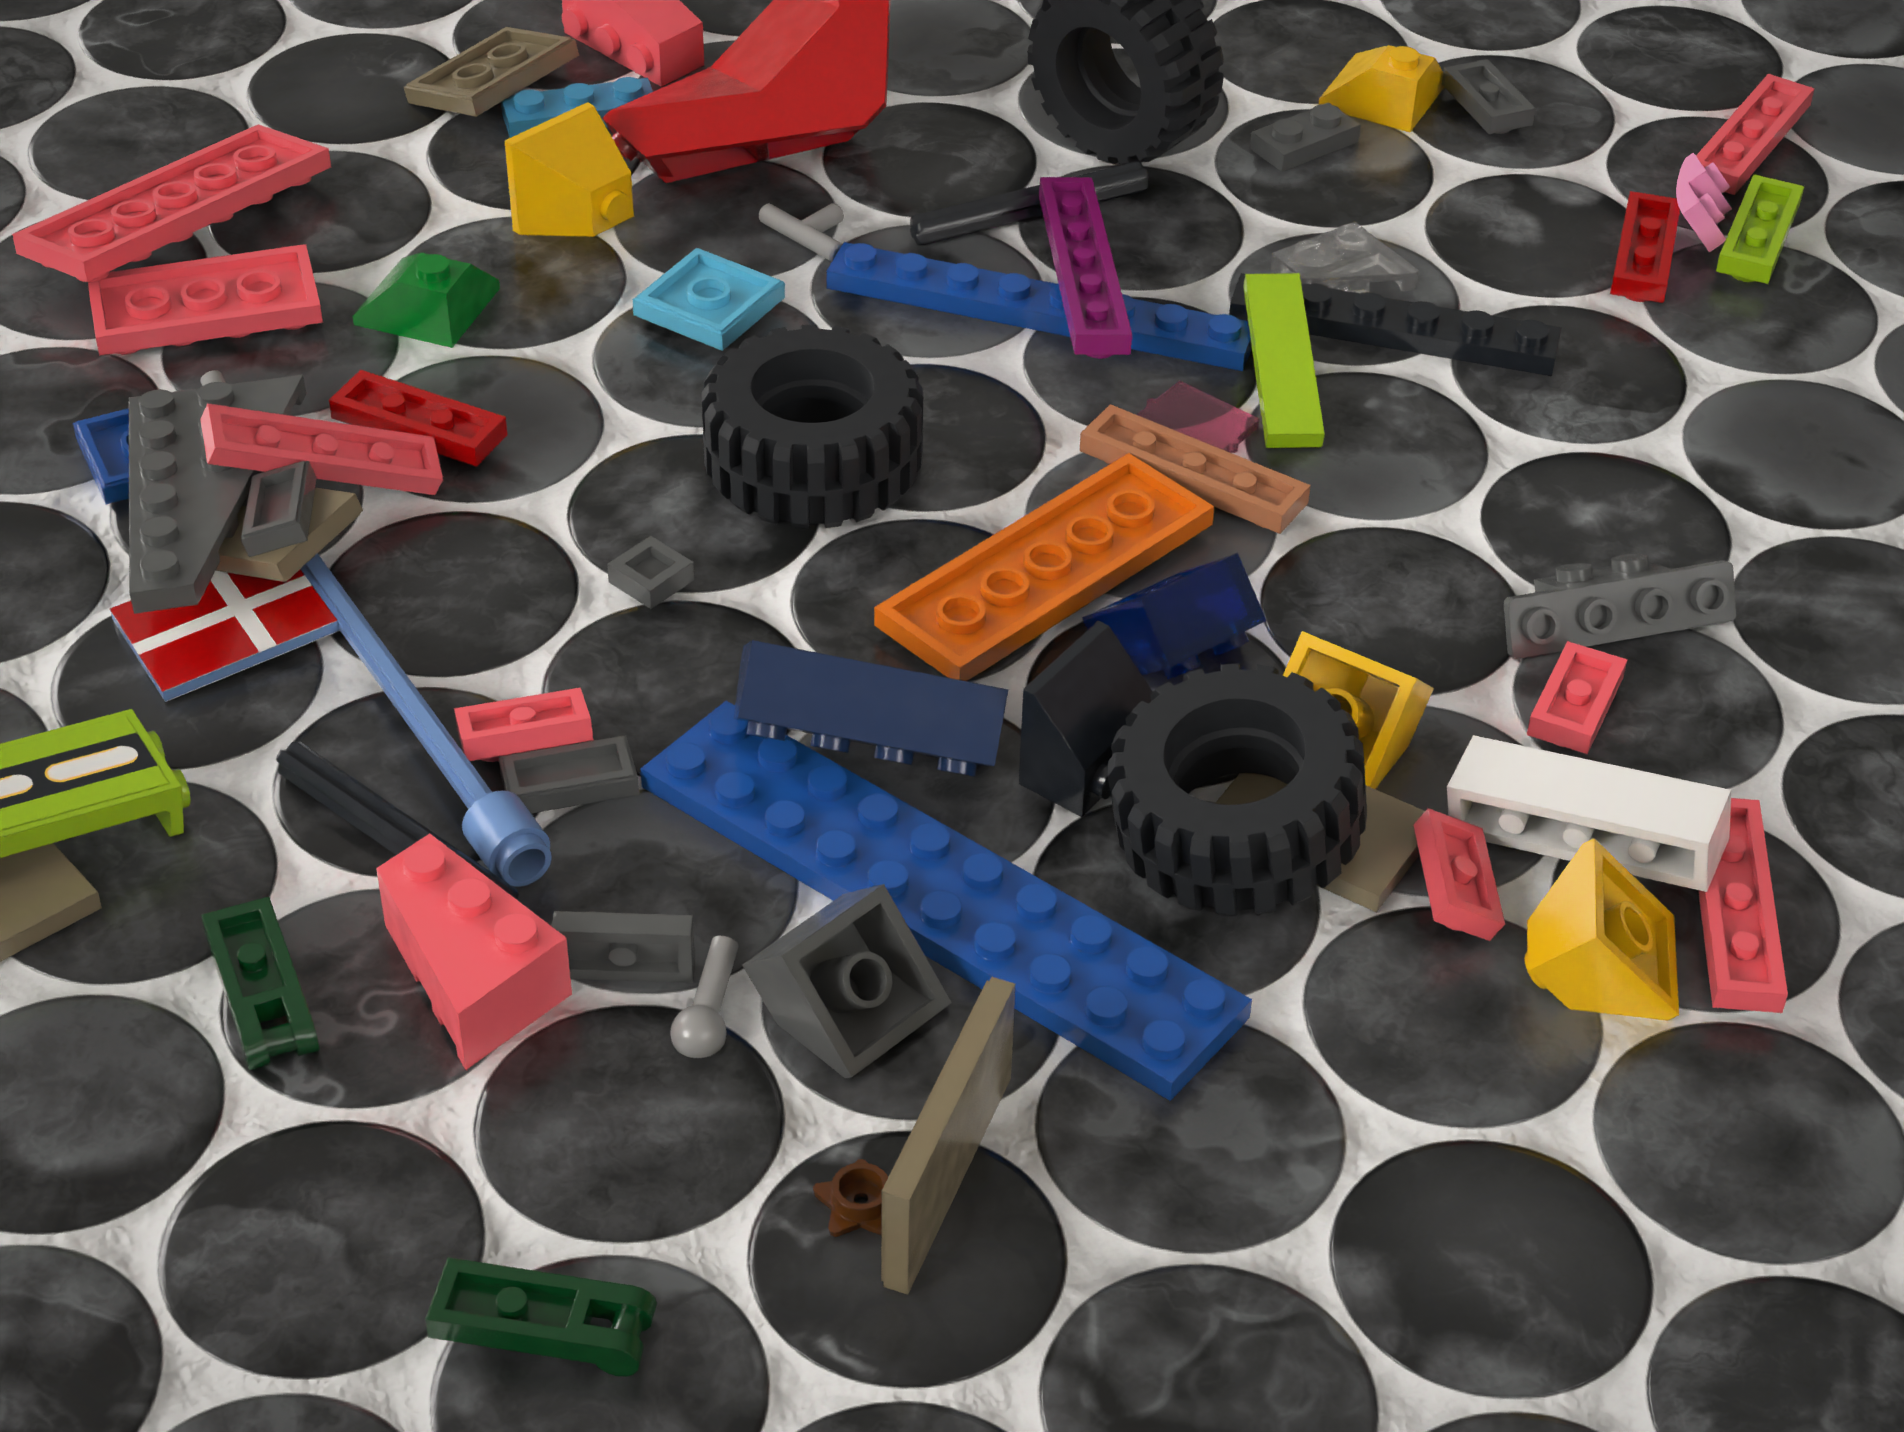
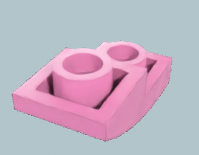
[1676,153,1732,252]

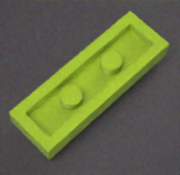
[1716,174,1804,284]

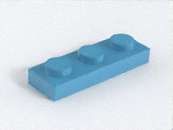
[501,77,653,138]

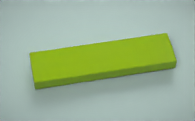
[1243,273,1325,448]

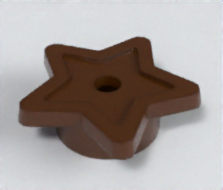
[813,1159,888,1237]

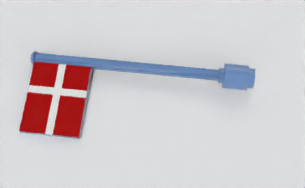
[110,553,552,887]

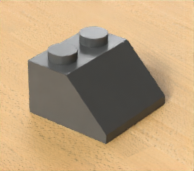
[742,884,952,1078]

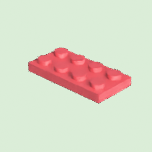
[88,244,323,356]

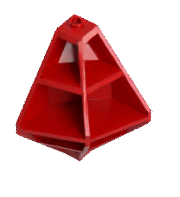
[602,0,891,183]

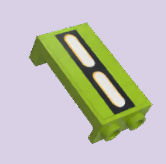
[0,709,191,858]

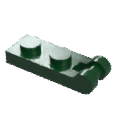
[201,897,320,1071]
[425,1257,657,1377]

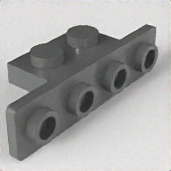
[1504,554,1736,659]

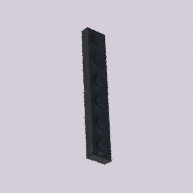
[1229,273,1562,376]

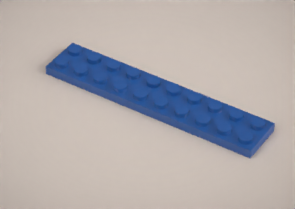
[640,701,1252,1101]

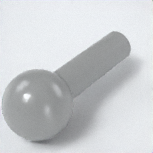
[670,936,739,1058]

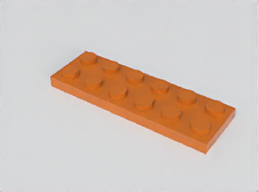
[874,453,1214,681]

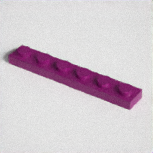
[1039,177,1132,359]

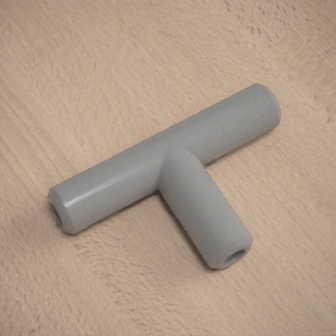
[759,203,844,262]

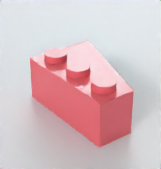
[562,0,704,87]
[376,833,572,1070]

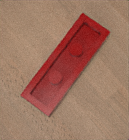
[1610,191,1680,303]
[329,370,508,467]

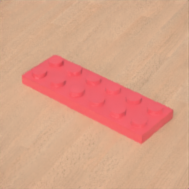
[12,124,331,282]

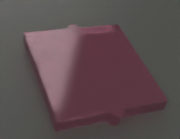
[1136,380,1260,453]

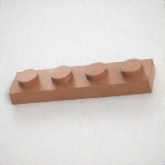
[1080,404,1311,534]

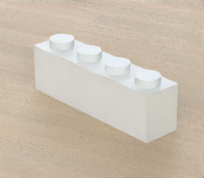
[1447,735,1731,892]

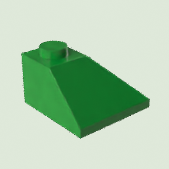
[352,253,500,348]

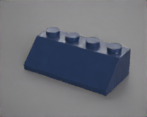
[734,640,1009,777]

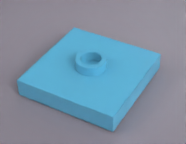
[632,248,785,351]

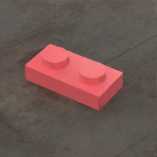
[1527,641,1627,754]
[454,687,593,762]
[1413,808,1505,941]

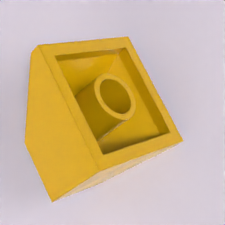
[1318,45,1444,132]
[505,102,634,237]
[1283,631,1434,789]
[1524,838,1679,1021]

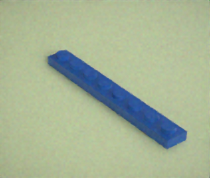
[827,242,1252,371]

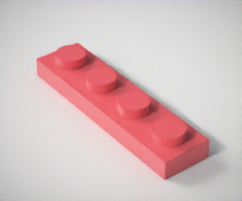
[1696,74,1815,195]
[200,403,443,495]
[1698,798,1788,1013]

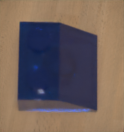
[1082,553,1267,679]

